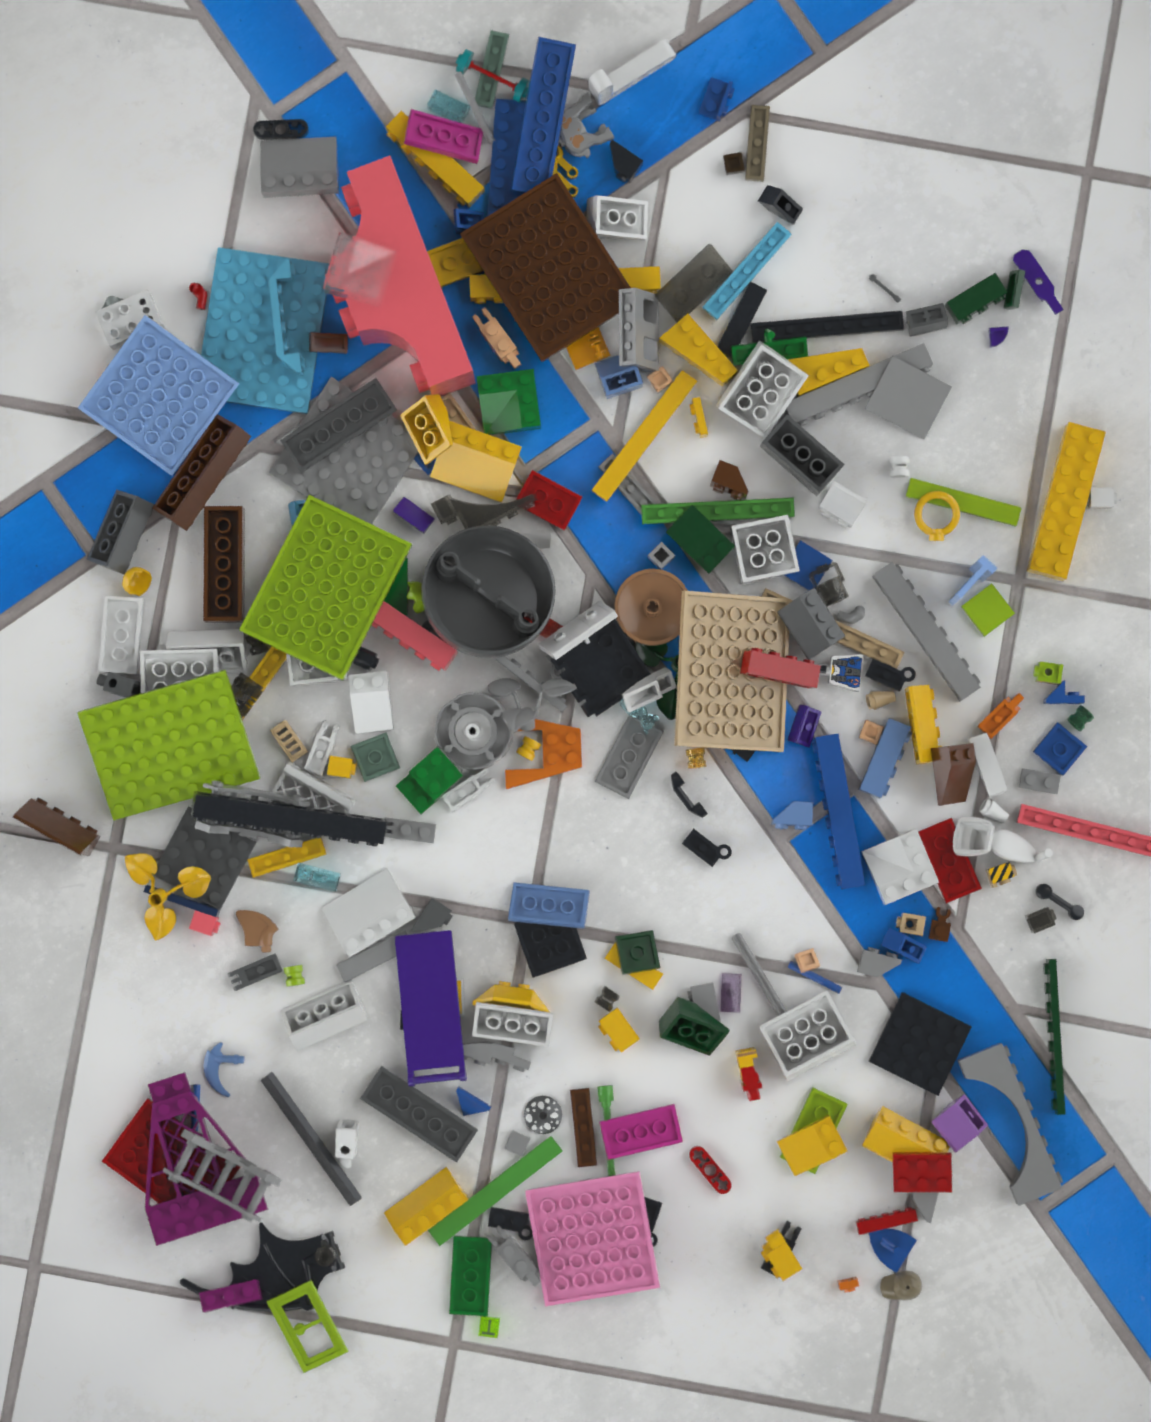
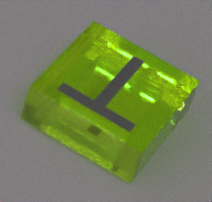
[478,1316,500,1338]

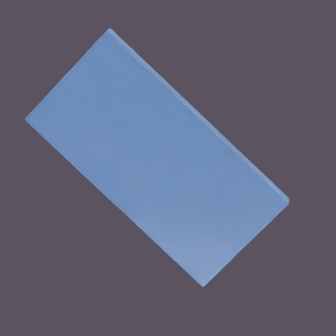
[508,882,590,929]

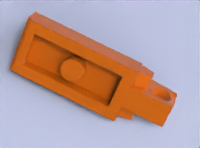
[977,693,1024,740]

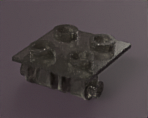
[231,673,263,718]

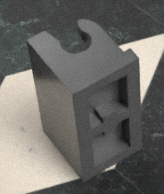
[906,303,948,337]

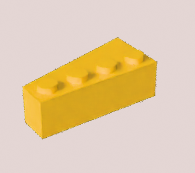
[659,314,738,387]

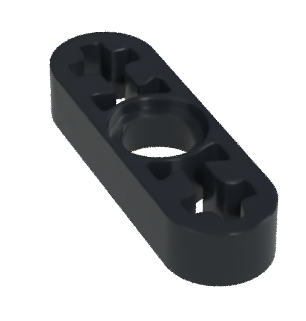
[253,119,309,140]

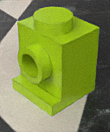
[1033,661,1063,685]

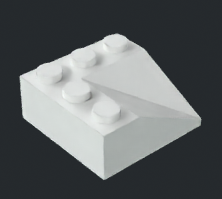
[731,515,800,585]
[861,829,939,905]

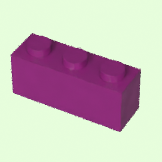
[199,1280,263,1313]

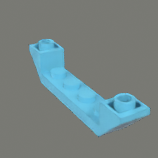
[269,259,306,375]

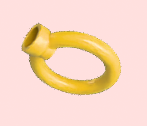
[914,491,960,541]

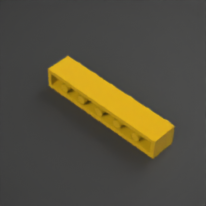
[386,111,485,208]

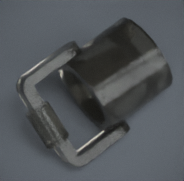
[809,562,849,607]

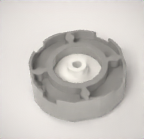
[434,692,514,770]

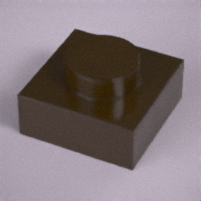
[723,152,745,175]

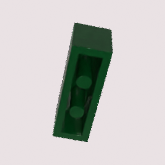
[945,272,1007,325]

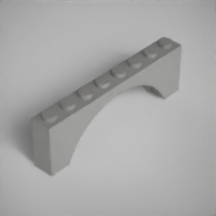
[957,1043,1063,1206]

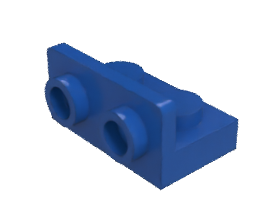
[698,77,735,122]

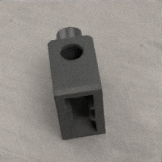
[96,672,141,698]

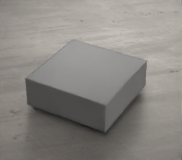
[505,1130,531,1156]

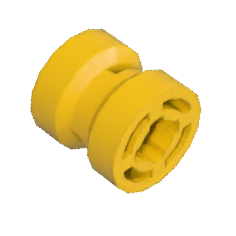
[516,736,541,761]

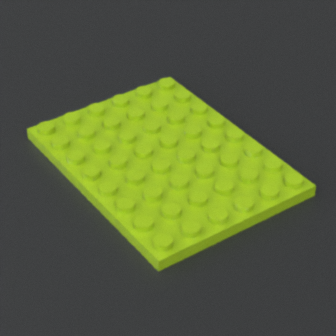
[239,495,412,681]
[77,669,261,821]

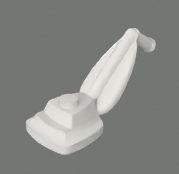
[953,817,1053,863]

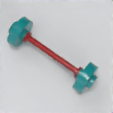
[455,49,530,103]

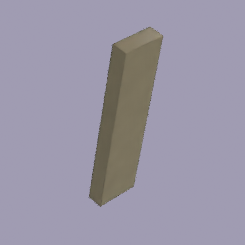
[745,104,770,182]

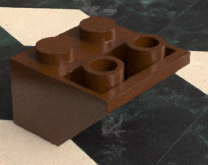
[710,460,749,501]

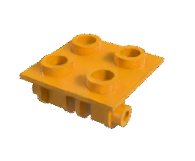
[566,327,611,370]

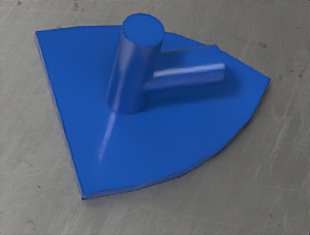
[869,1229,917,1273]

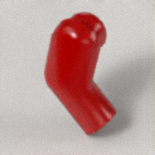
[189,283,208,310]

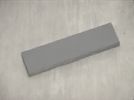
[598,454,657,515]
[336,930,408,982]

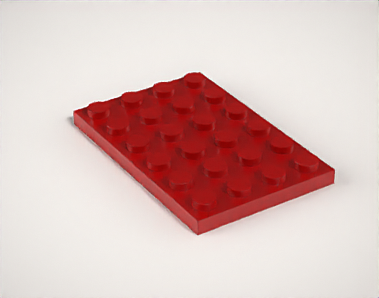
[102,1098,241,1203]

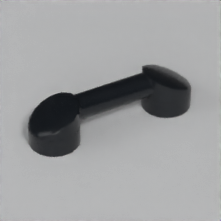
[671,771,708,818]
[1035,884,1084,920]

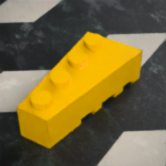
[788,348,870,397]

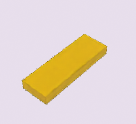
[604,943,663,990]

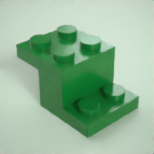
[396,747,463,815]

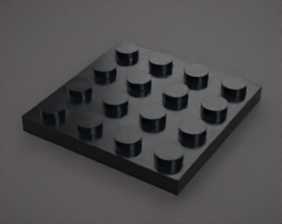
[868,992,972,1096]

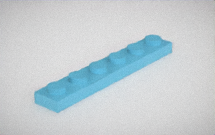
[703,222,792,320]

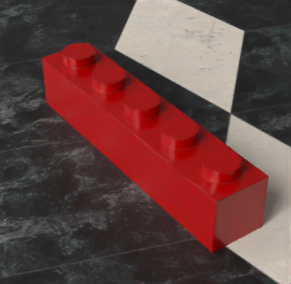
[856,1207,918,1235]

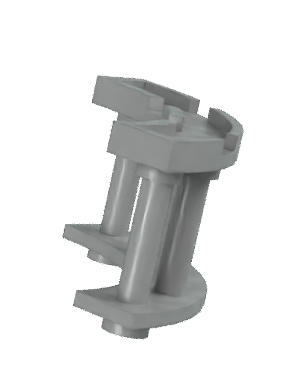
[195,780,311,847]
[163,1129,282,1222]

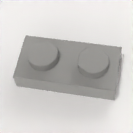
[1019,768,1061,794]

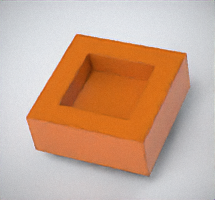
[837,1277,859,1293]

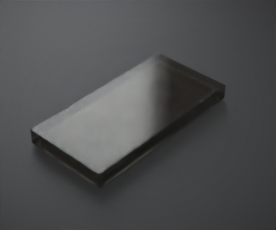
[654,243,733,323]

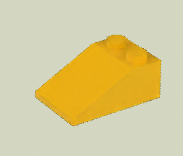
[400,394,453,465]
[777,1115,848,1176]

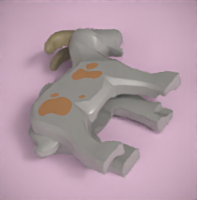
[558,92,614,158]

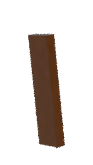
[570,1088,597,1167]

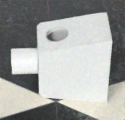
[335,1120,359,1168]

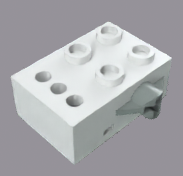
[95,289,165,350]

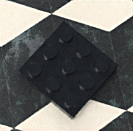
[514,922,587,978]

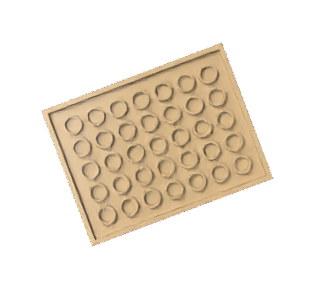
[674,591,791,752]

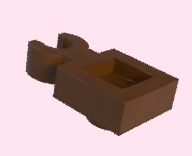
[928,907,951,942]

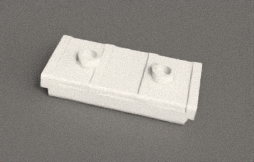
[538,601,618,660]

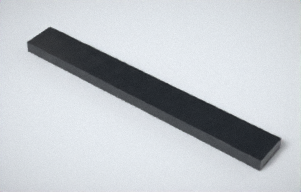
[750,311,904,343]
[260,1072,362,1206]

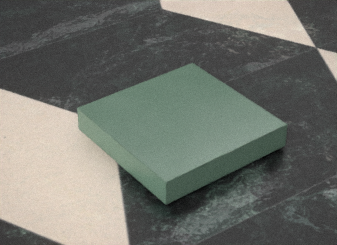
[351,732,400,782]

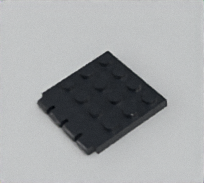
[550,619,651,717]

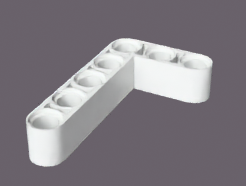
[588,39,677,105]

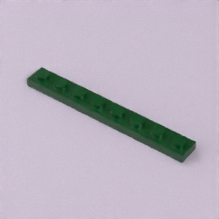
[1043,959,1066,1115]

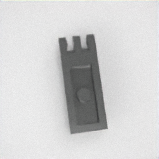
[228,953,283,991]

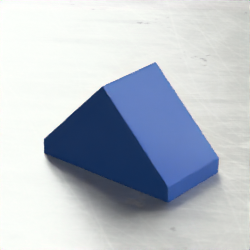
[453,209,484,234]

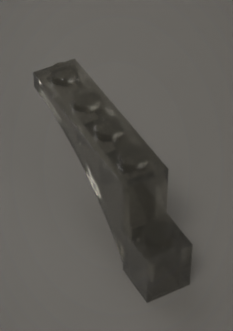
[431,493,538,529]

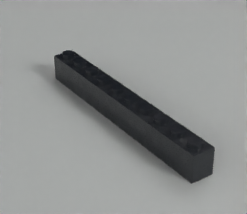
[191,791,387,846]

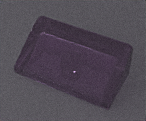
[720,973,742,1013]

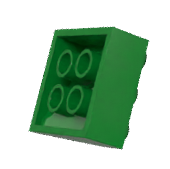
[477,369,541,435]

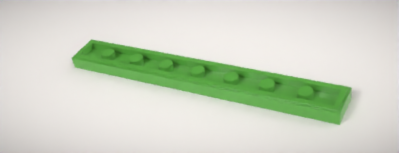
[641,498,795,524]
[428,1136,563,1246]

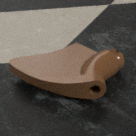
[236,910,279,953]

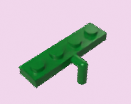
[730,329,808,366]

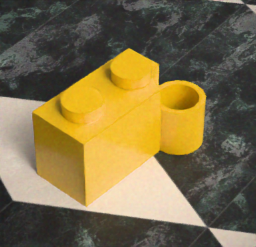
[760,1229,802,1281]

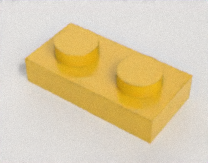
[689,397,708,438]

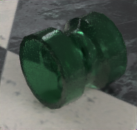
[1067,705,1094,732]

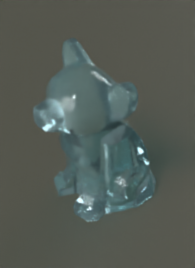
[619,699,659,735]

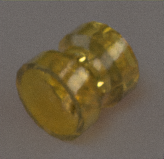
[686,748,707,769]

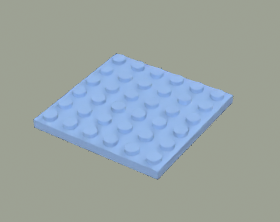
[78,315,239,476]

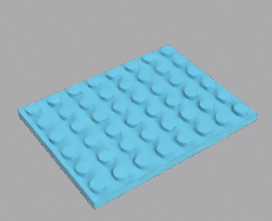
[201,247,331,414]

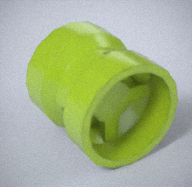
[283,965,305,987]

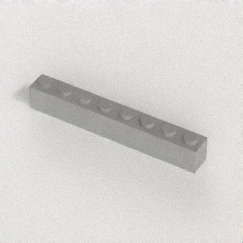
[785,343,933,427]
[872,562,981,702]

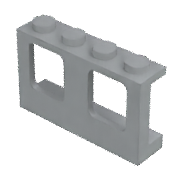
[619,288,659,372]

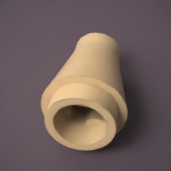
[866,691,896,710]

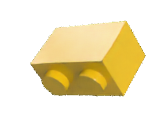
[598,1007,640,1053]

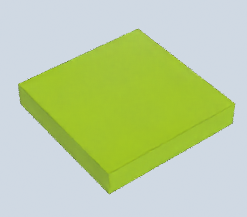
[961,583,1015,637]

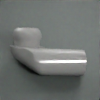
[837,606,865,624]

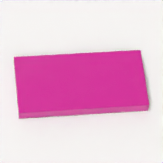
[404,109,483,164]
[599,1104,683,1160]

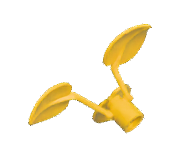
[125,853,211,940]

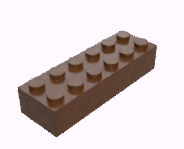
[152,414,251,531]
[203,506,245,623]

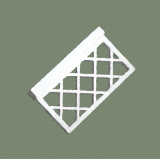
[267,762,356,841]

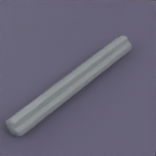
[732,933,787,1016]

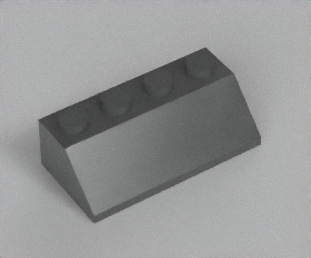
[760,414,845,496]
[87,490,154,574]

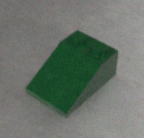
[666,505,735,574]
[659,997,730,1056]

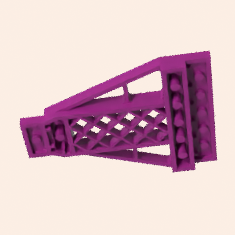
[145,1072,268,1246]

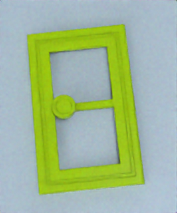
[267,1280,349,1373]

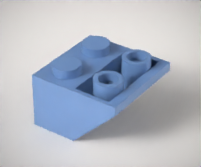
[595,355,643,399]
[771,801,813,830]

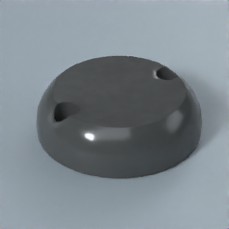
[421,525,556,658]

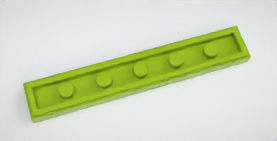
[905,478,1021,527]

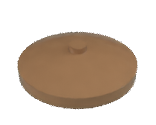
[614,569,688,646]

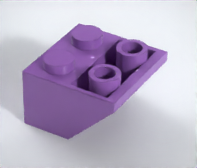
[931,1094,988,1153]

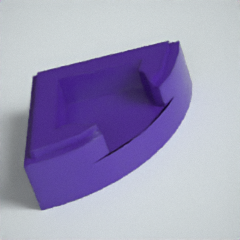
[989,327,1009,348]

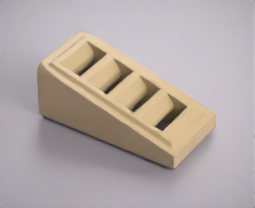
[270,720,308,763]

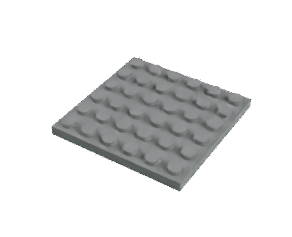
[269,377,419,524]

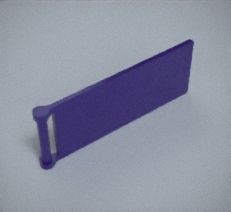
[395,930,467,1087]

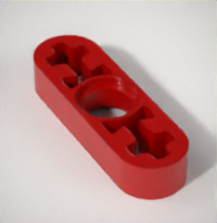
[689,1146,732,1194]

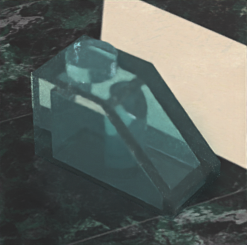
[293,862,341,892]

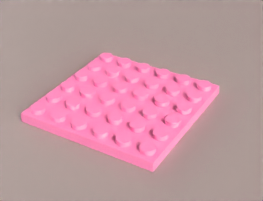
[525,1171,660,1306]

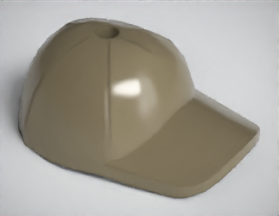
[880,1271,922,1301]

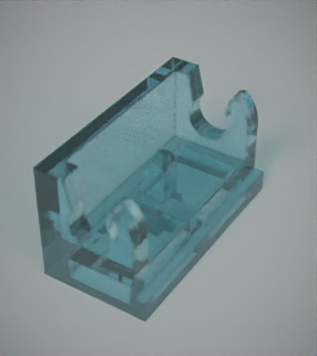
[427,89,471,123]

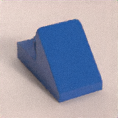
[1043,680,1085,704]

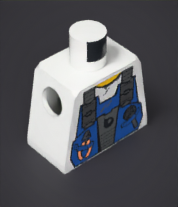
[819,654,863,692]

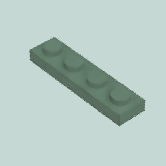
[475,30,509,109]

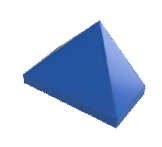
[456,1087,492,1116]

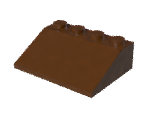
[13,797,101,856]

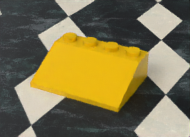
[430,421,522,503]

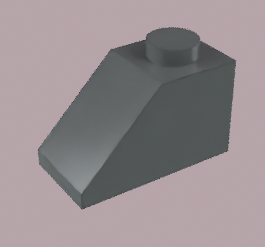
[411,898,453,932]

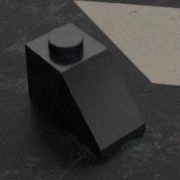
[610,140,643,183]
[758,185,803,225]

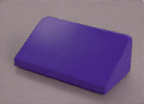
[393,497,435,534]
[788,704,822,748]

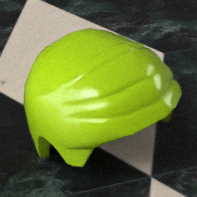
[407,581,424,614]

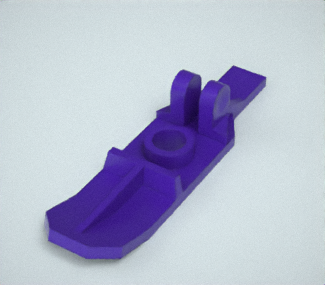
[1013,249,1064,315]

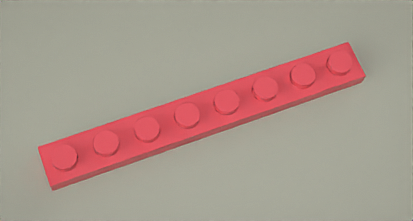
[1016,804,1151,857]

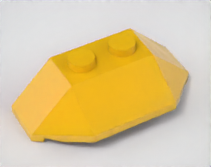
[472,981,550,1012]

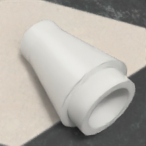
[979,799,1009,823]

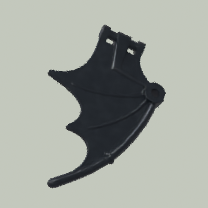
[180,1222,345,1312]

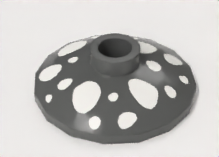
[524,1095,562,1134]

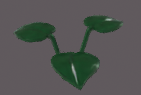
[635,642,679,720]

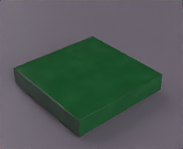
[615,930,661,975]

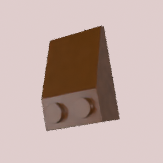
[931,743,976,806]

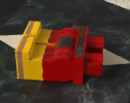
[735,1047,762,1101]

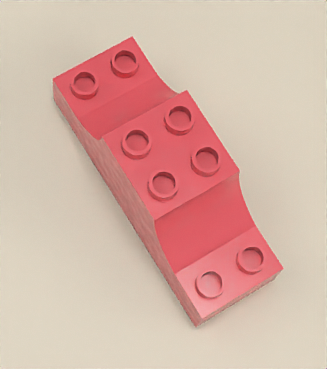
[325,156,476,397]

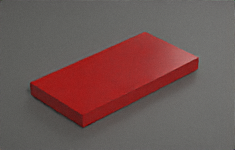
[918,818,982,903]

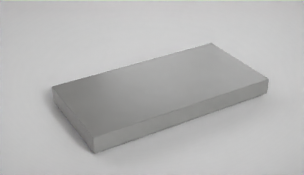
[595,714,664,799]

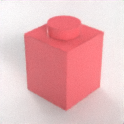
[189,910,221,936]

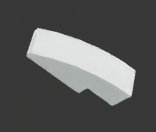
[622,667,677,712]
[969,733,1007,797]

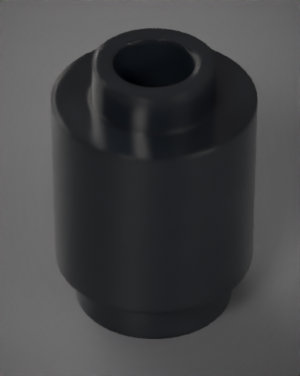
[353,646,379,671]

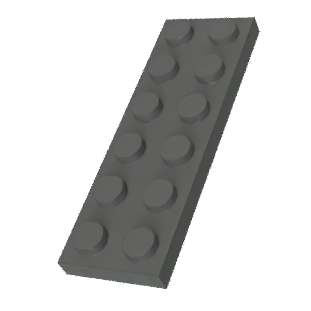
[280,378,398,473]
[360,1066,478,1162]

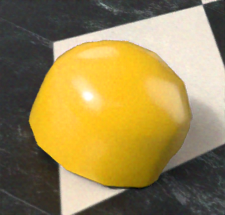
[122,567,152,596]

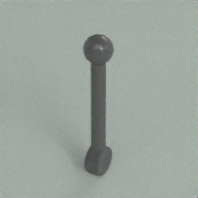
[869,274,901,303]

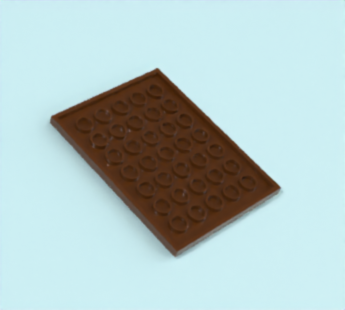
[460,173,631,362]

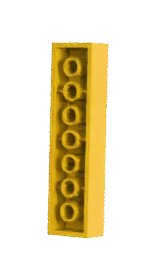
[1026,422,1106,581]

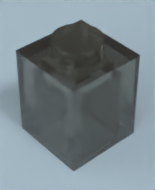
[1024,907,1057,933]

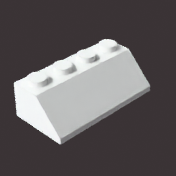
[166,629,247,673]
[281,980,368,1051]
[472,1002,553,1047]

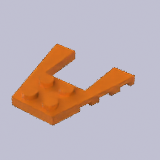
[505,719,582,789]

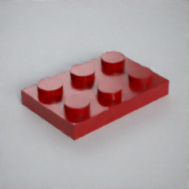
[514,470,583,531]
[893,1152,952,1192]

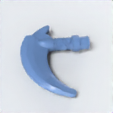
[204,1042,245,1097]

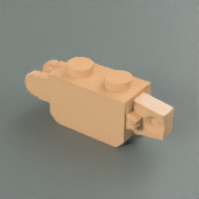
[472,308,521,369]

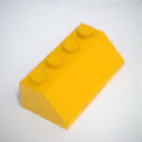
[905,685,942,765]
[862,1106,950,1163]
[384,1167,469,1246]

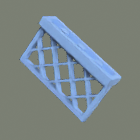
[949,555,997,606]

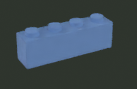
[858,718,912,799]

